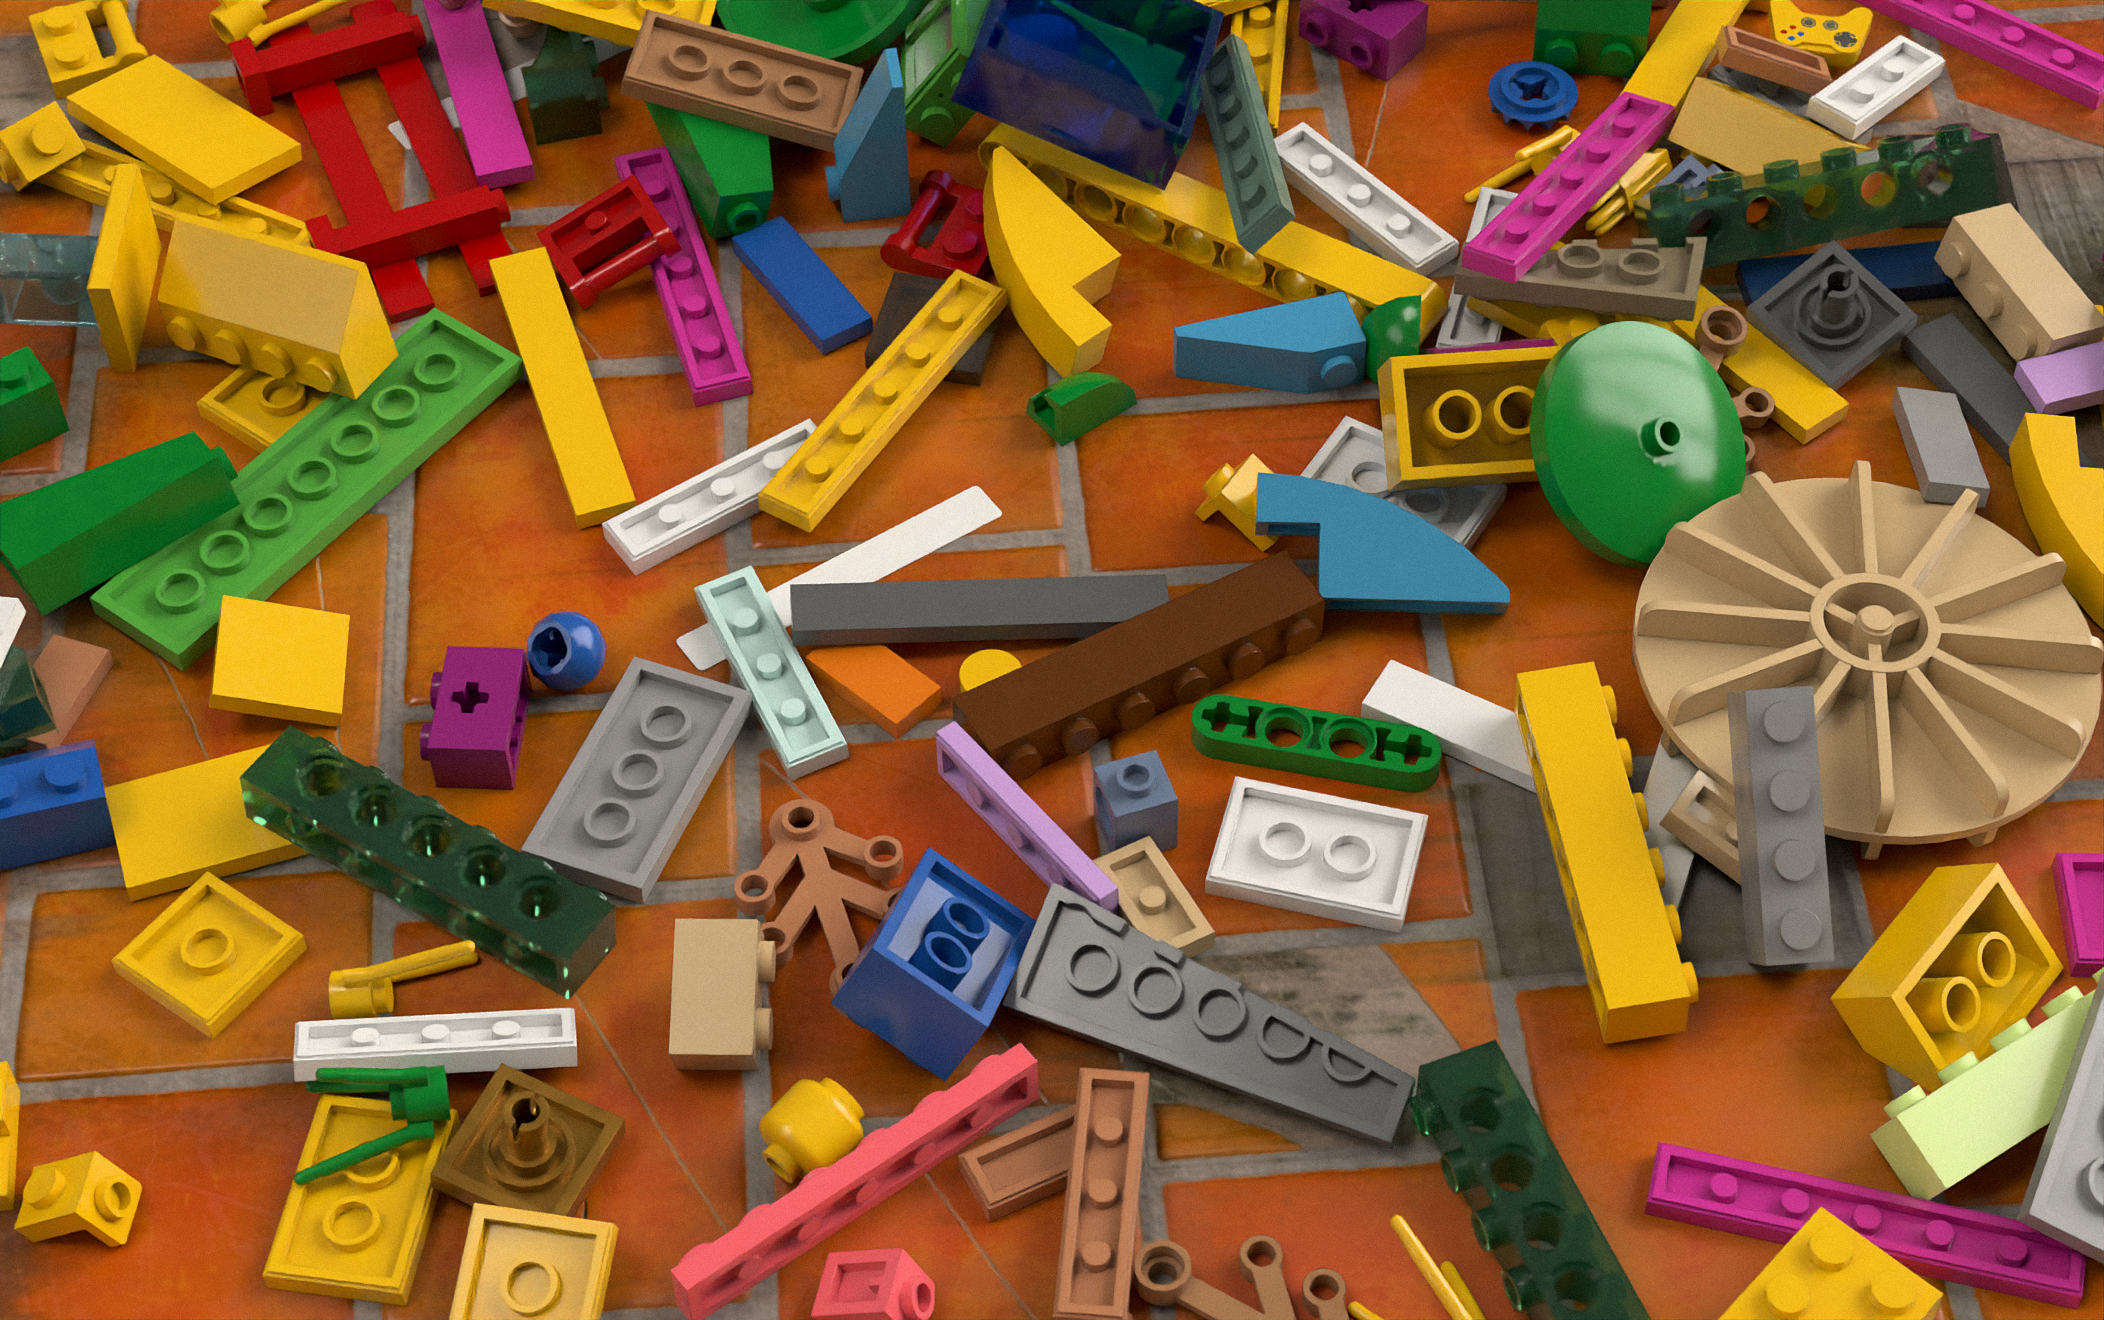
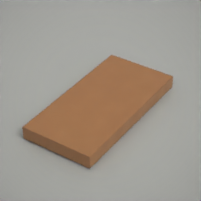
[620,9,864,153]

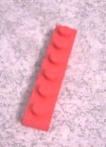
[670,1042,1039,1320]

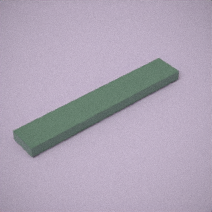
[1194,33,1296,255]

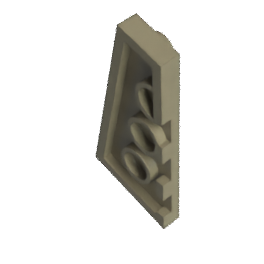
[1454,237,1707,322]

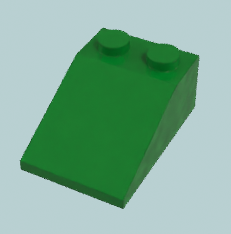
[1532,0,1652,78]

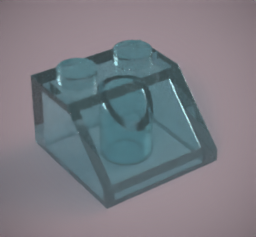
[0,232,99,327]

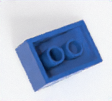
[831,847,1036,1081]

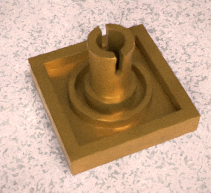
[430,1063,625,1217]

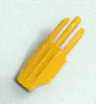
[1586,148,1673,236]

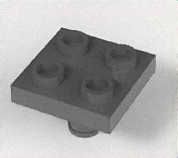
[1745,239,1918,391]

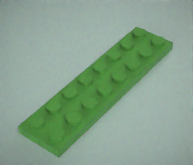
[90,307,525,671]

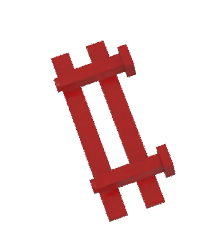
[228,0,513,324]

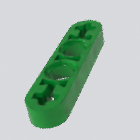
[1191,694,1442,792]

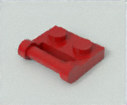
[880,169,991,283]
[536,174,683,311]

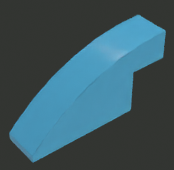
[1255,472,1510,615]

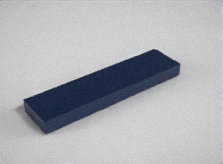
[1735,240,1962,309]

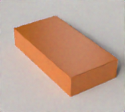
[806,643,942,740]

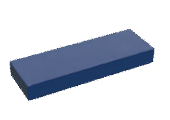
[732,215,873,355]

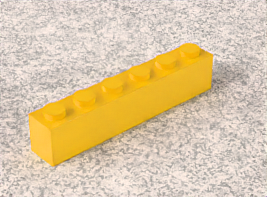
[1514,661,1699,1044]

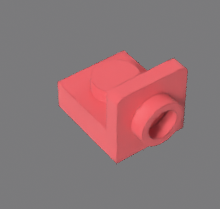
[811,1248,935,1320]

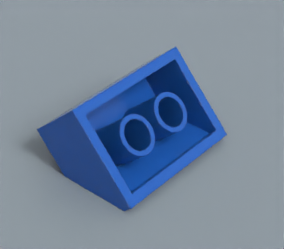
[0,739,117,870]

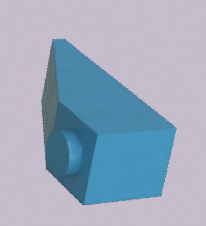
[825,48,911,223]
[1173,291,1367,394]

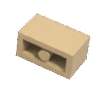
[669,919,776,1070]

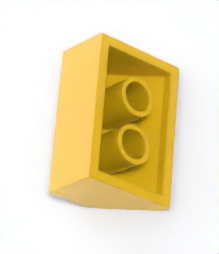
[1667,76,1877,216]
[1830,863,2064,1093]

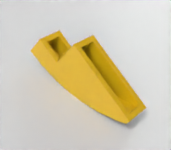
[983,145,1121,378]
[2009,413,2104,630]

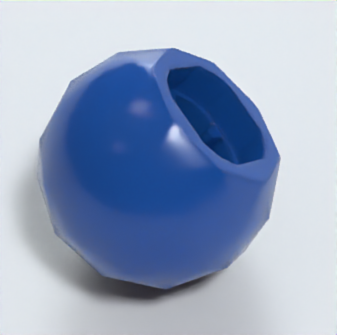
[526,610,606,691]

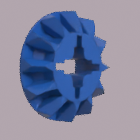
[1488,61,1578,131]

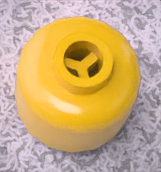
[759,1077,864,1183]

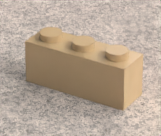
[1934,203,2104,362]

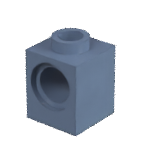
[1093,750,1178,852]

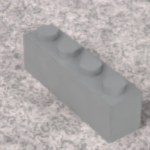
[1727,686,1834,966]

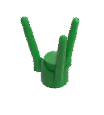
[294,1065,451,1185]

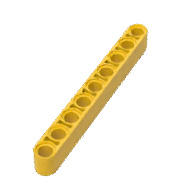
[977,107,1449,347]

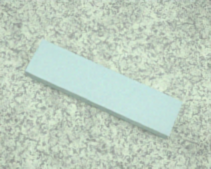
[694,565,850,781]

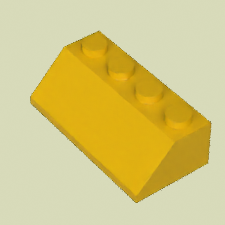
[157,212,399,400]

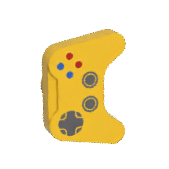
[1768,0,1873,70]

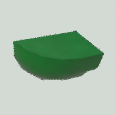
[1361,295,1421,384]
[1026,371,1137,447]

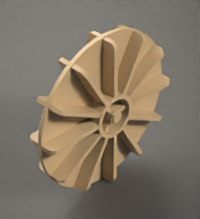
[1631,460,2104,860]

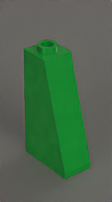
[645,101,774,238]
[0,431,240,617]

